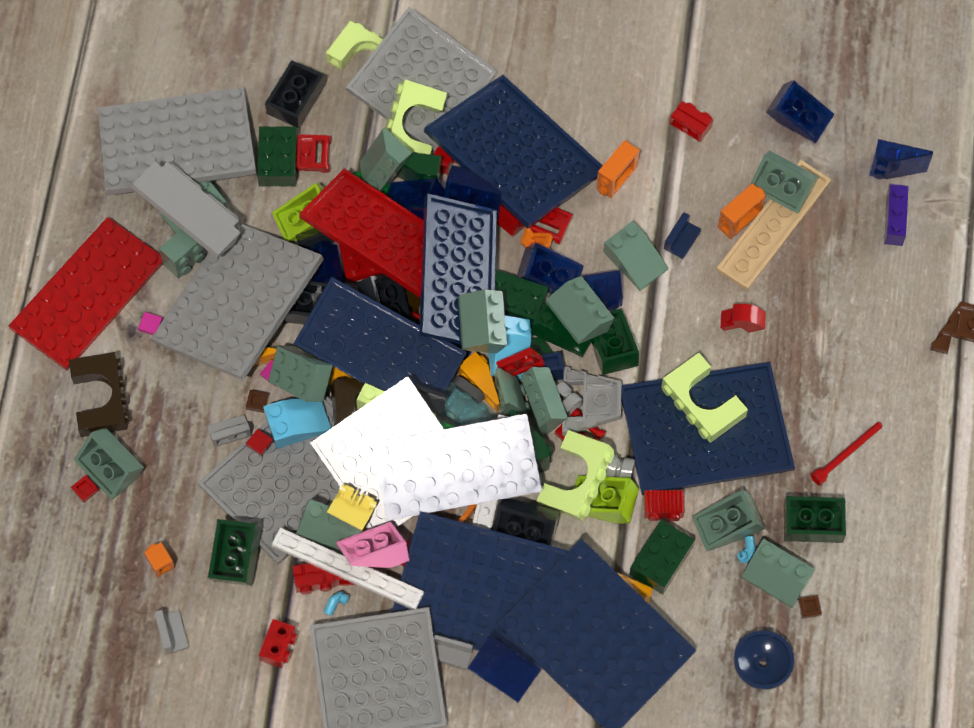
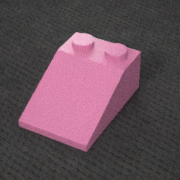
[336,521,409,568]

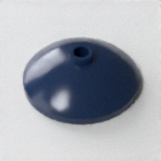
[734,630,794,690]

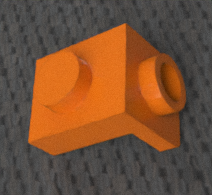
[521,228,553,253]

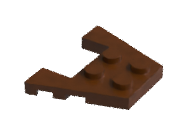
[930,302,974,354]

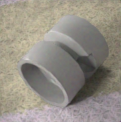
[556,382,583,417]
[605,455,635,478]

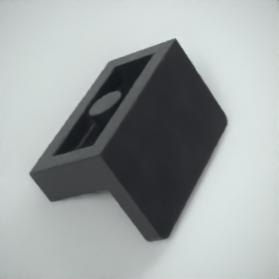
[295,228,335,251]
[414,384,448,416]

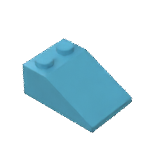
[488,316,531,381]
[263,398,331,449]

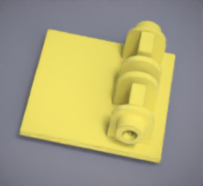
[327,484,377,531]

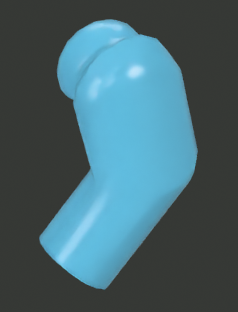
[737,536,756,563]
[323,591,349,616]

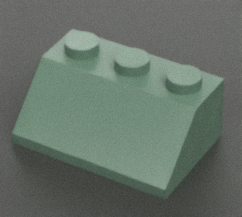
[360,127,412,192]
[750,151,819,214]
[545,276,615,344]
[458,290,507,354]
[520,367,568,437]
[74,428,144,500]
[295,499,361,555]
[741,539,815,608]

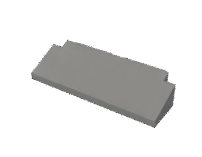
[131,162,240,258]

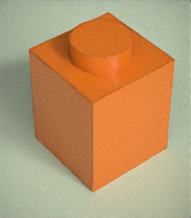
[144,542,175,577]

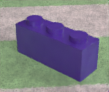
[884,184,909,246]

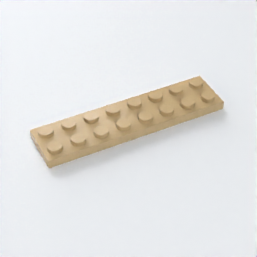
[716,160,832,291]

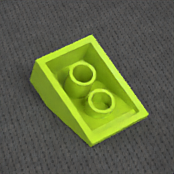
[272,183,325,242]
[574,476,639,524]

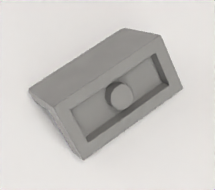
[208,415,251,447]
[154,610,189,655]
[434,635,473,671]

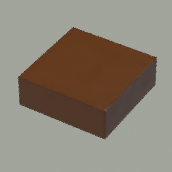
[246,390,269,413]
[798,595,822,619]

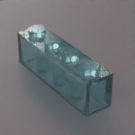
[442,382,498,426]

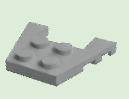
[562,367,622,436]

